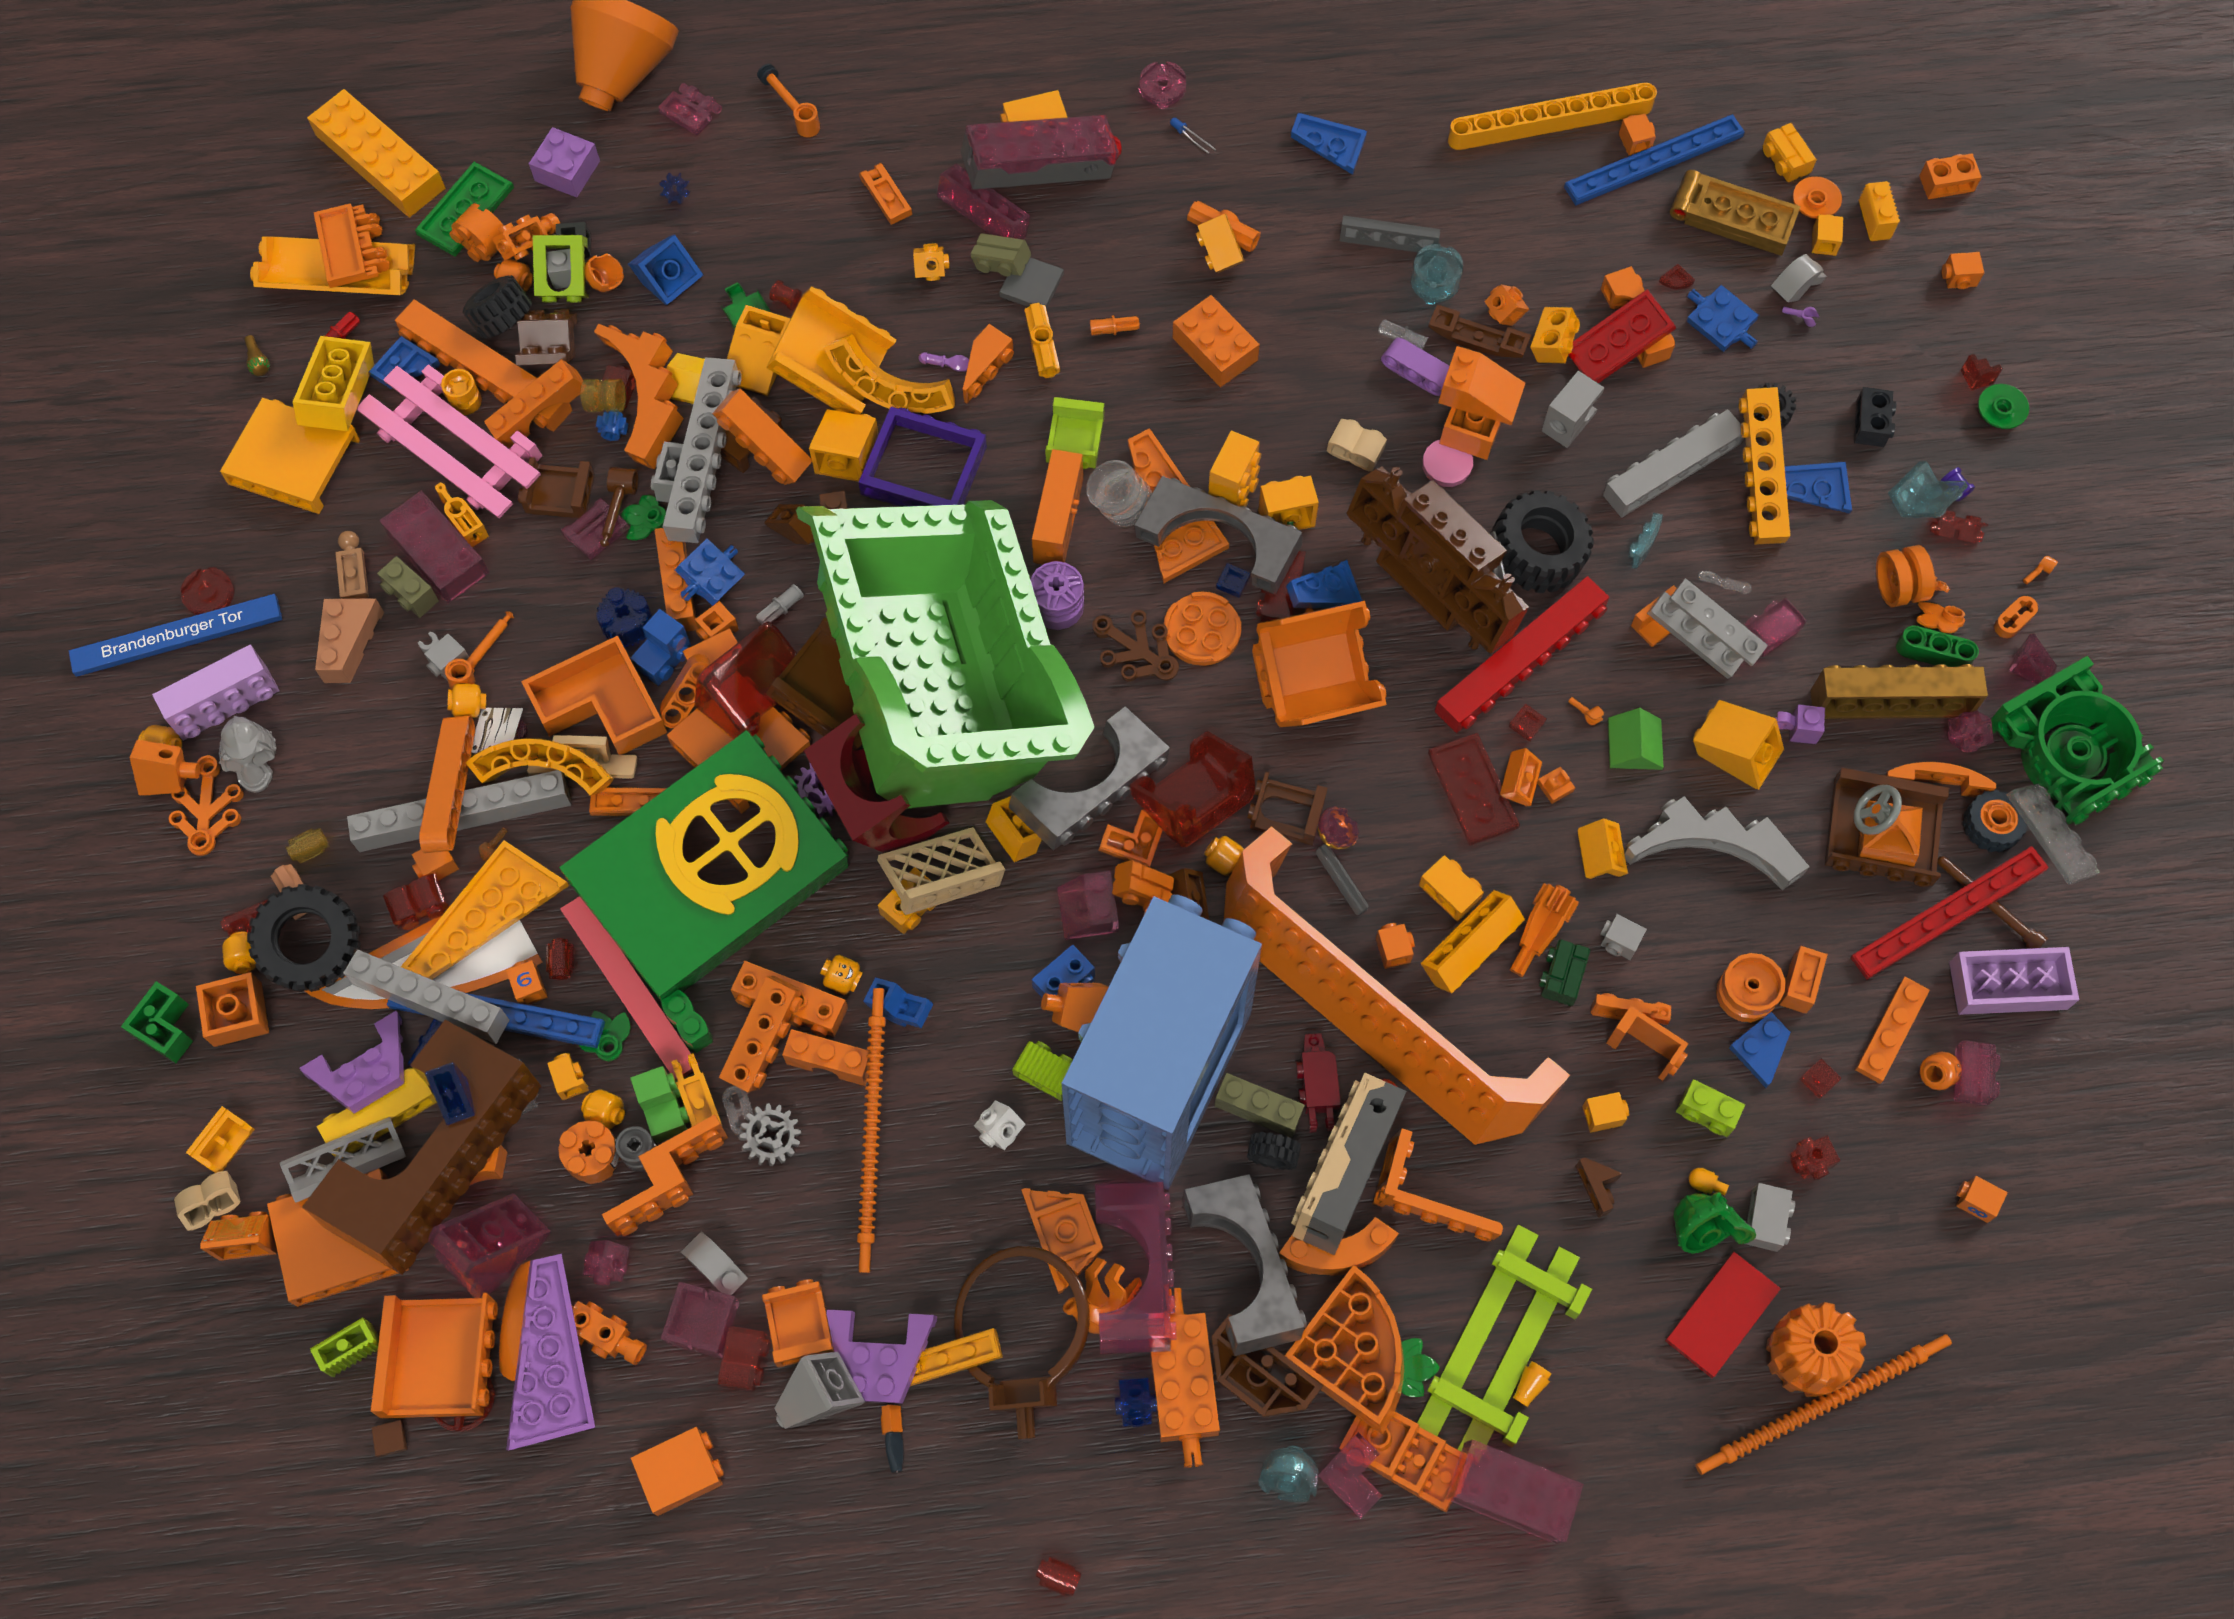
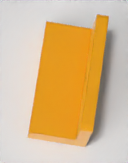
[1578,818,1628,879]

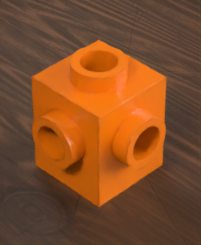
[1484,284,1530,326]

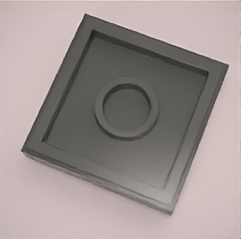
[999,258,1064,309]

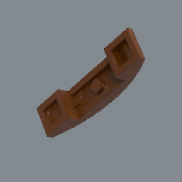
[1428,304,1531,358]

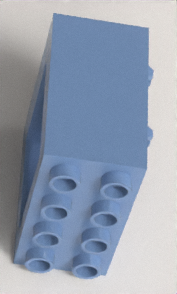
[1061,895,1262,1190]

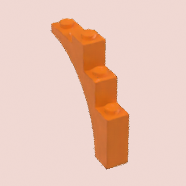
[594,324,684,470]

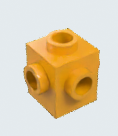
[913,243,950,281]

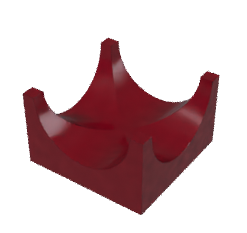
[804,714,950,853]

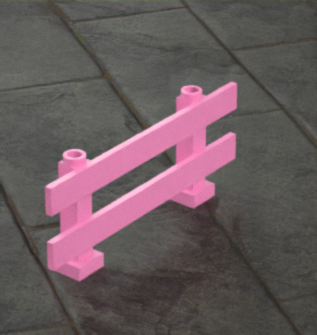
[357,364,542,519]

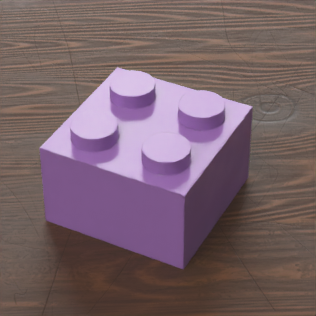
[529,127,600,198]

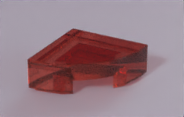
[1659,264,1695,289]

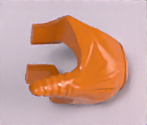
[1063,1258,1142,1334]

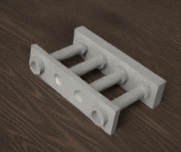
[1647,578,1768,679]

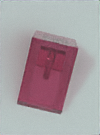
[2008,634,2057,684]

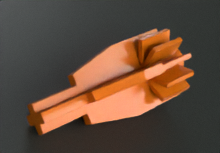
[1510,883,1579,977]

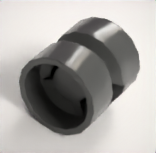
[615,1126,657,1172]

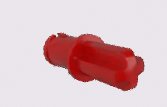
[315,312,360,345]

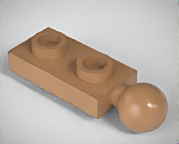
[336,531,369,599]

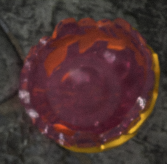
[1318,806,1359,849]

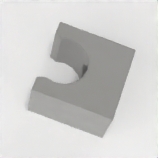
[1542,371,1604,448]

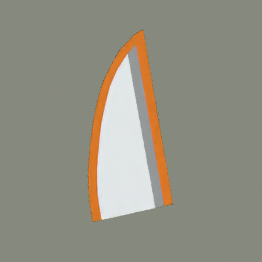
[304,913,543,1009]

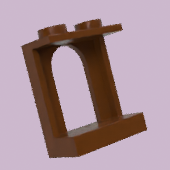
[1247,772,1328,846]

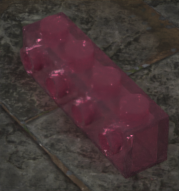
[937,164,1030,240]

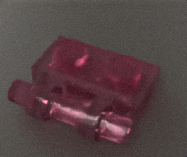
[658,83,722,135]

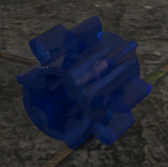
[659,173,690,204]

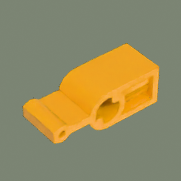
[435,482,489,549]

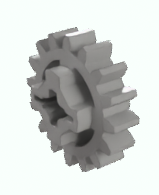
[739,1104,801,1166]

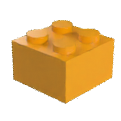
[1258,476,1319,530]

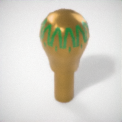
[244,335,270,376]

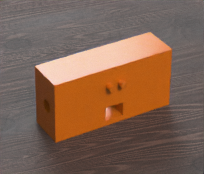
[1032,449,1083,565]

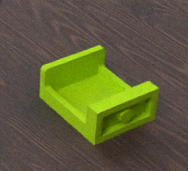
[1045,397,1104,469]

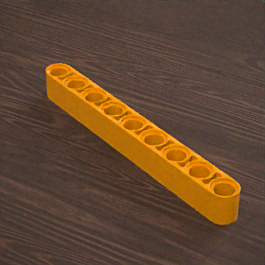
[1448,83,1657,150]

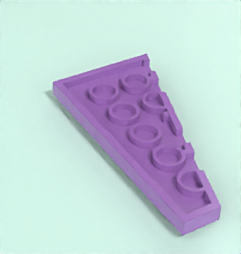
[506,1254,595,1450]

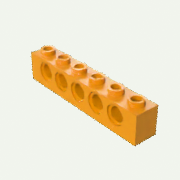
[1739,387,1790,545]

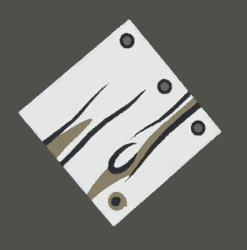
[472,708,523,753]

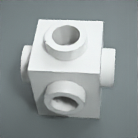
[974,1100,1026,1150]

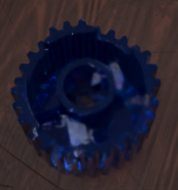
[596,587,652,647]

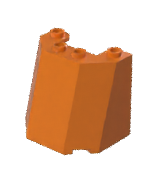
[1252,601,1387,727]

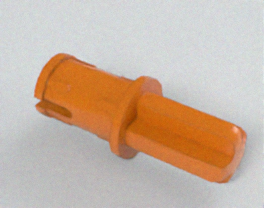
[1090,315,1140,336]

